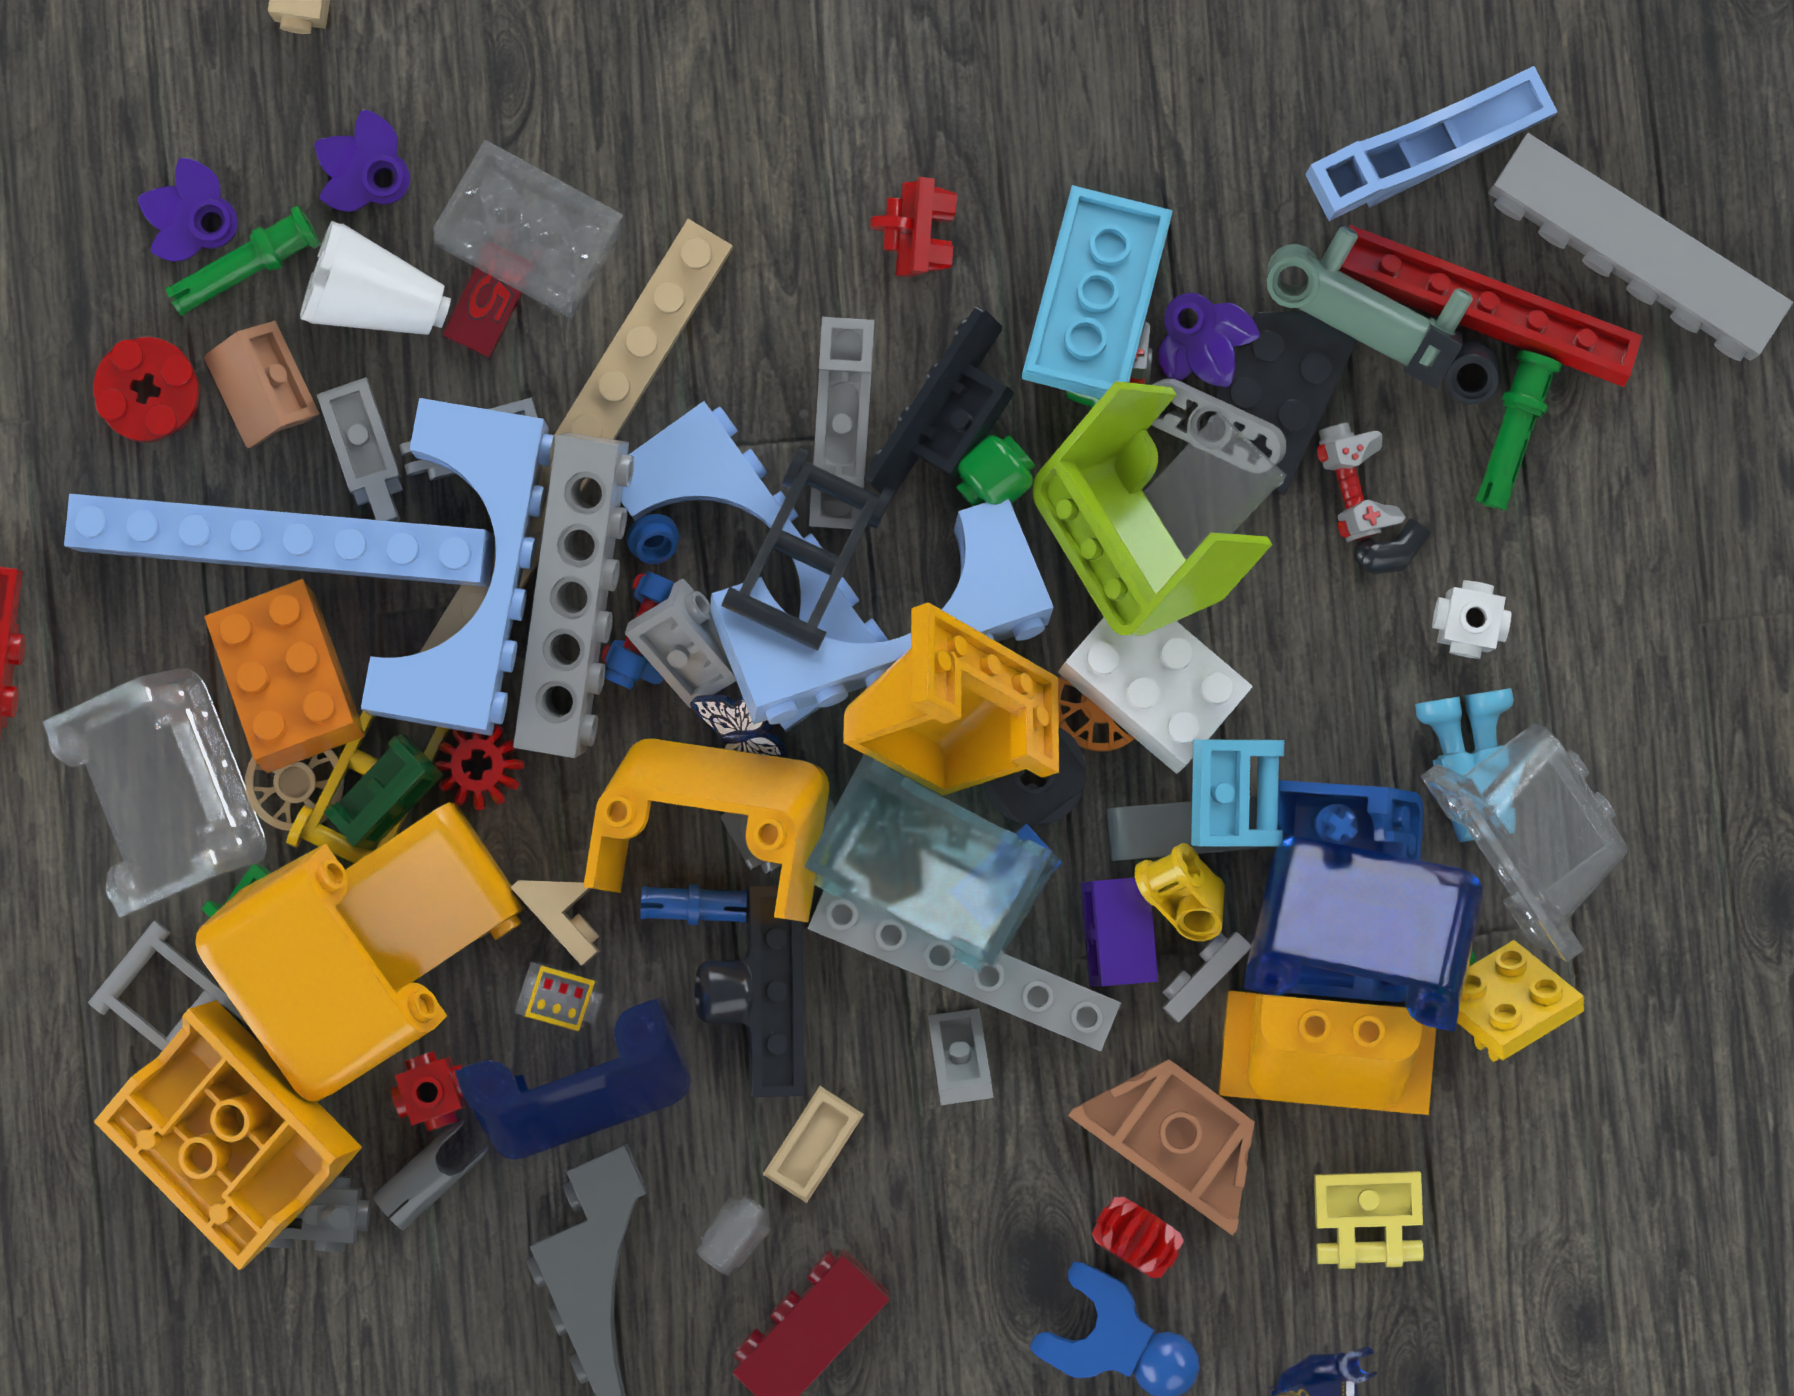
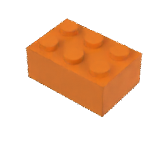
[204,579,365,773]

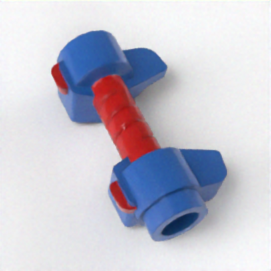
[602,571,674,690]

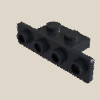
[864,306,1015,499]

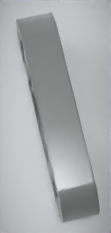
[1152,379,1286,472]

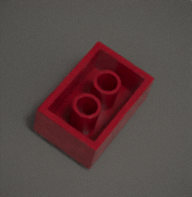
[732,1249,890,1396]

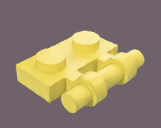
[1314,1171,1423,1269]

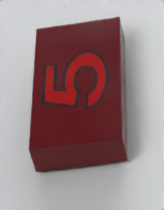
[442,242,536,359]

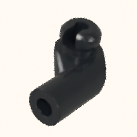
[1354,518,1431,575]

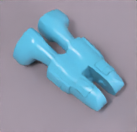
[1415,688,1514,843]

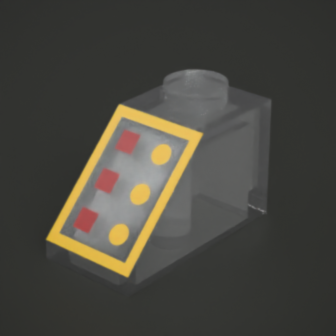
[514,961,604,1031]

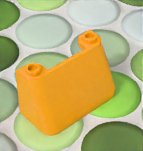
[335,802,526,991]
[195,843,447,1102]

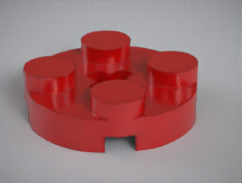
[93,337,201,443]

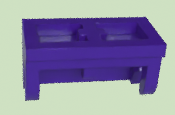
[1080,878,1158,987]

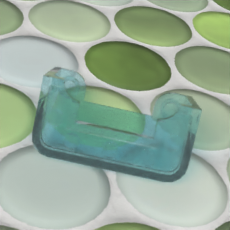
[804,754,1059,973]

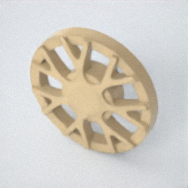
[245,749,344,831]

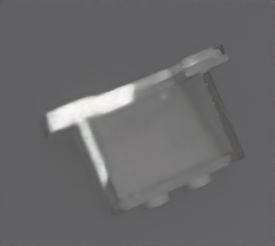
[1420,723,1628,962]

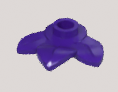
[314,109,411,212]
[137,157,238,262]
[1159,293,1260,387]

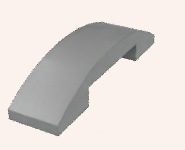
[809,317,875,529]

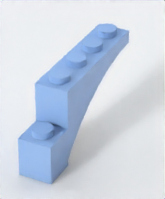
[1305,66,1557,221]

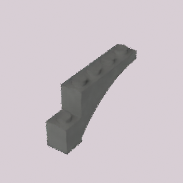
[526,1144,648,1396]

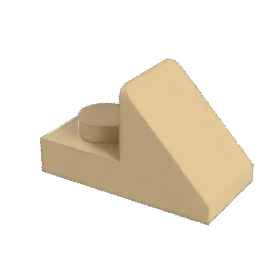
[511,880,600,966]

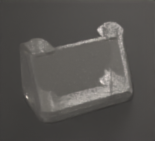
[43,668,267,917]

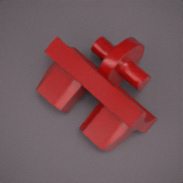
[870,177,957,278]

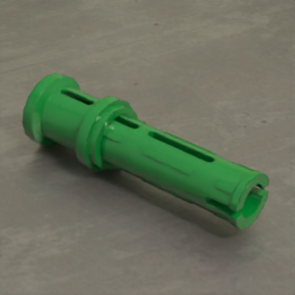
[165,205,321,316]
[1475,350,1562,511]

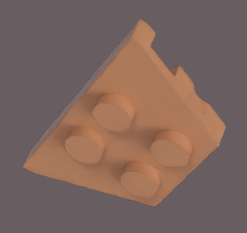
[1068,1059,1255,1236]

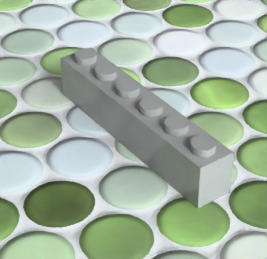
[1488,133,1793,361]

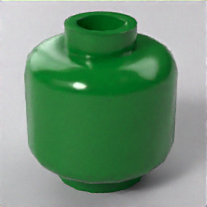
[956,435,1035,507]

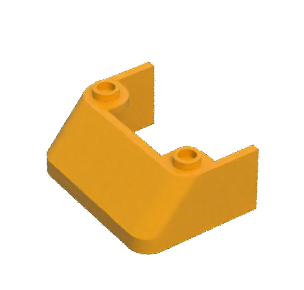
[583,738,829,922]

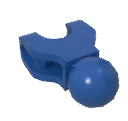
[1029,1261,1200,1396]

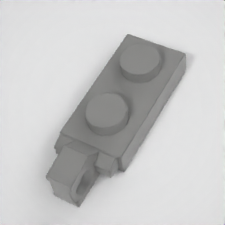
[317,377,403,522]

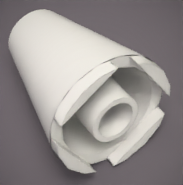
[300,221,451,335]

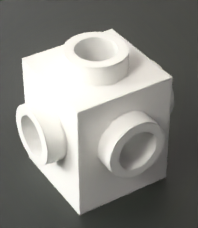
[1432,580,1511,659]

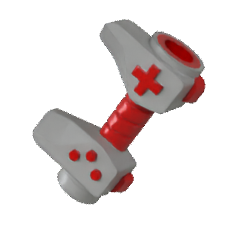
[1317,423,1405,542]

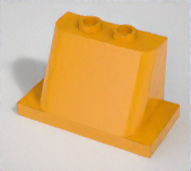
[844,602,1059,796]
[1218,990,1438,1115]

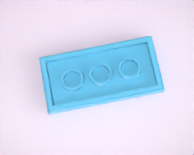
[1021,185,1173,399]

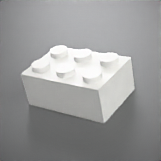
[1058,617,1253,774]

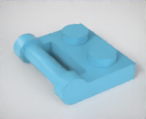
[1191,739,1285,846]

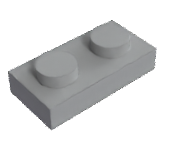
[1161,932,1252,1022]

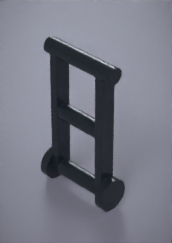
[721,447,894,651]

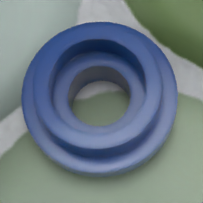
[626,514,679,564]

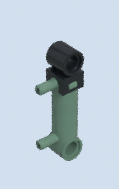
[1267,226,1499,405]

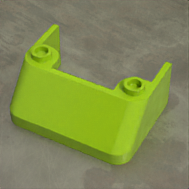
[1033,381,1273,636]

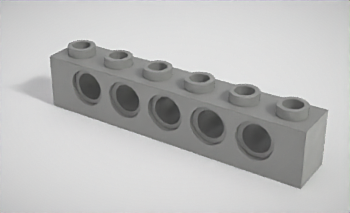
[513,433,634,758]
[808,880,1121,1051]

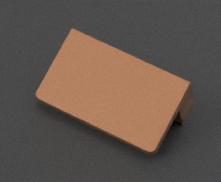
[204,321,320,448]

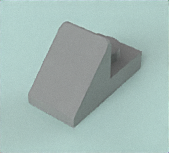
[928,1008,993,1105]

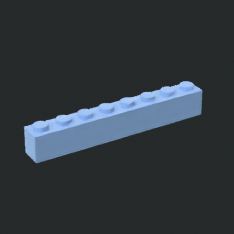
[64,494,495,587]

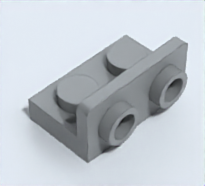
[625,579,736,708]

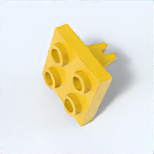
[1433,940,1584,1062]

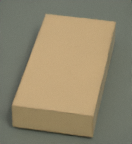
[763,1086,864,1203]

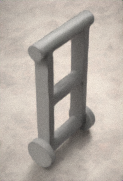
[88,920,248,1051]

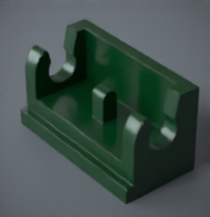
[324,734,443,850]

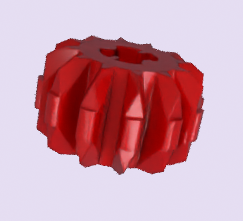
[434,725,524,810]
[1091,1197,1184,1278]

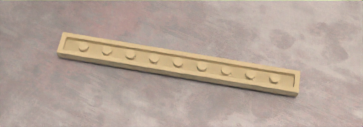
[420,219,733,653]

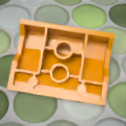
[94,1000,362,1270]

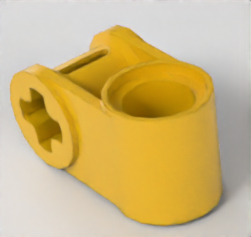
[1135,843,1225,941]

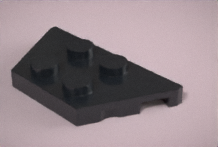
[1212,311,1357,496]

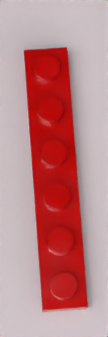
[1339,225,1642,387]

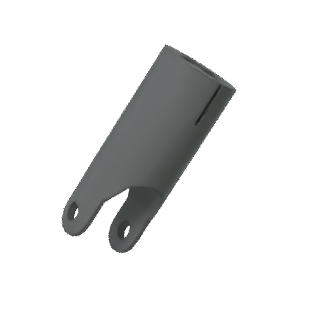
[372,1119,489,1230]

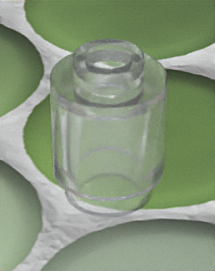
[696,1195,772,1277]

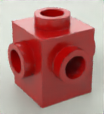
[390,1051,471,1131]

